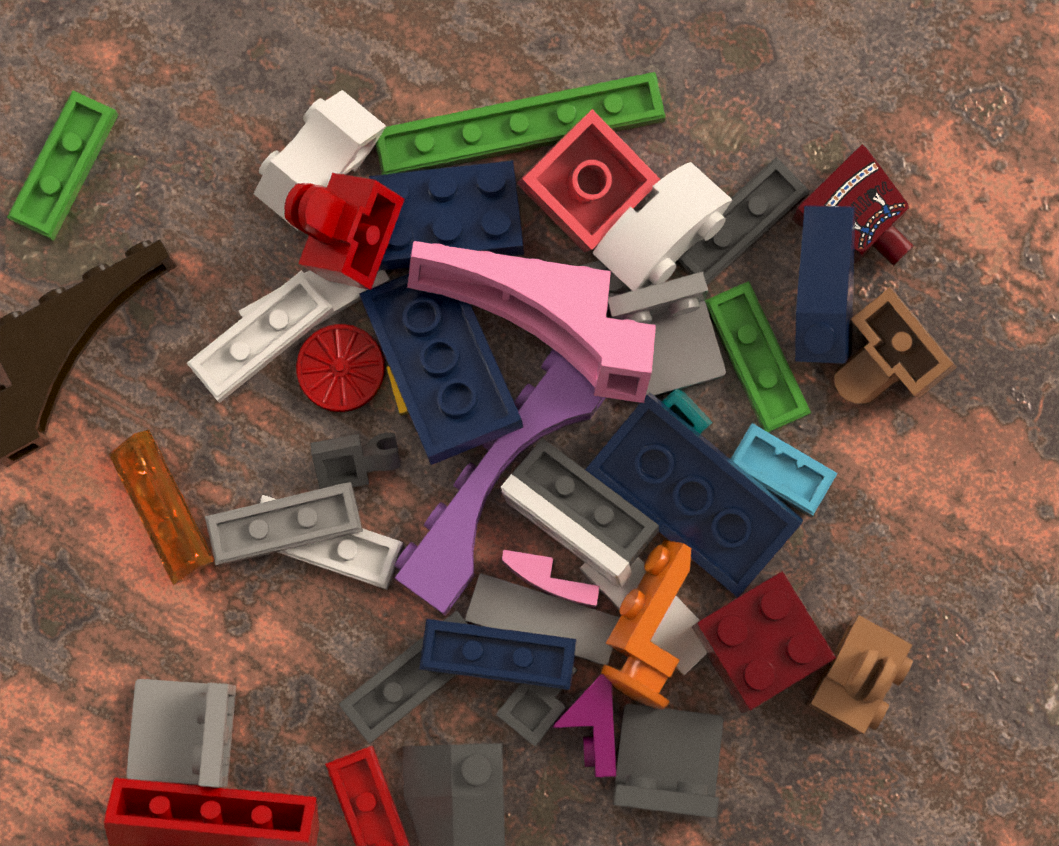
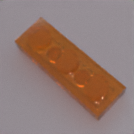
[108,429,214,585]

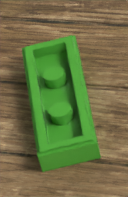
[7,91,118,242]
[705,281,811,433]

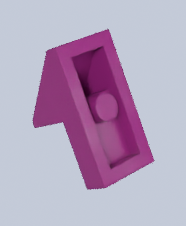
[552,674,616,777]

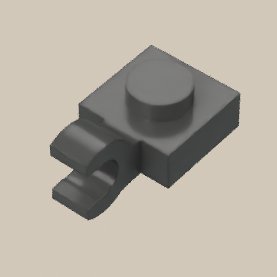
[310,433,401,489]
[496,667,578,746]

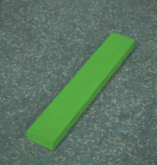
[376,72,666,175]

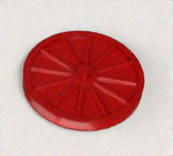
[296,324,385,412]

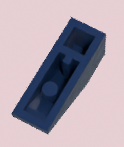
[795,205,855,363]

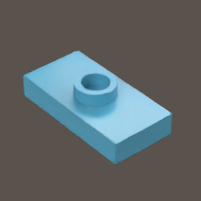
[731,423,838,517]

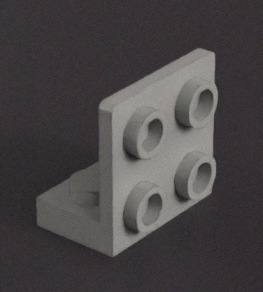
[606,272,726,397]
[126,679,236,787]

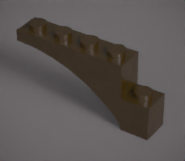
[0,239,177,467]

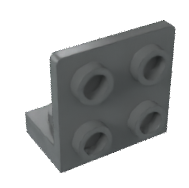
[612,704,724,818]

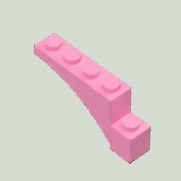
[407,241,656,403]

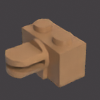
[834,287,957,405]
[805,615,913,735]

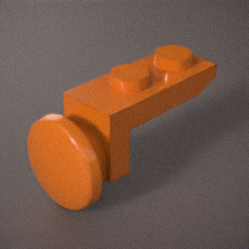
[601,540,691,710]

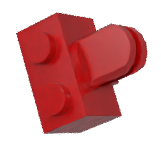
[284,173,405,290]

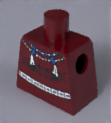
[792,144,914,267]

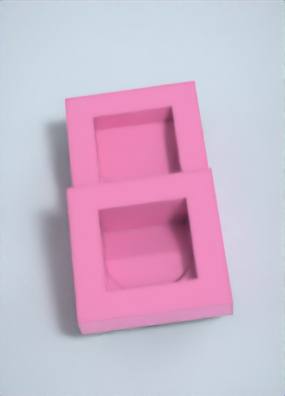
[502,550,600,609]

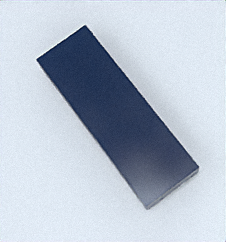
[419,619,577,690]

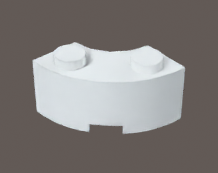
[254,90,386,230]
[592,162,732,291]

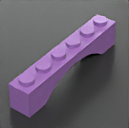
[394,349,606,616]

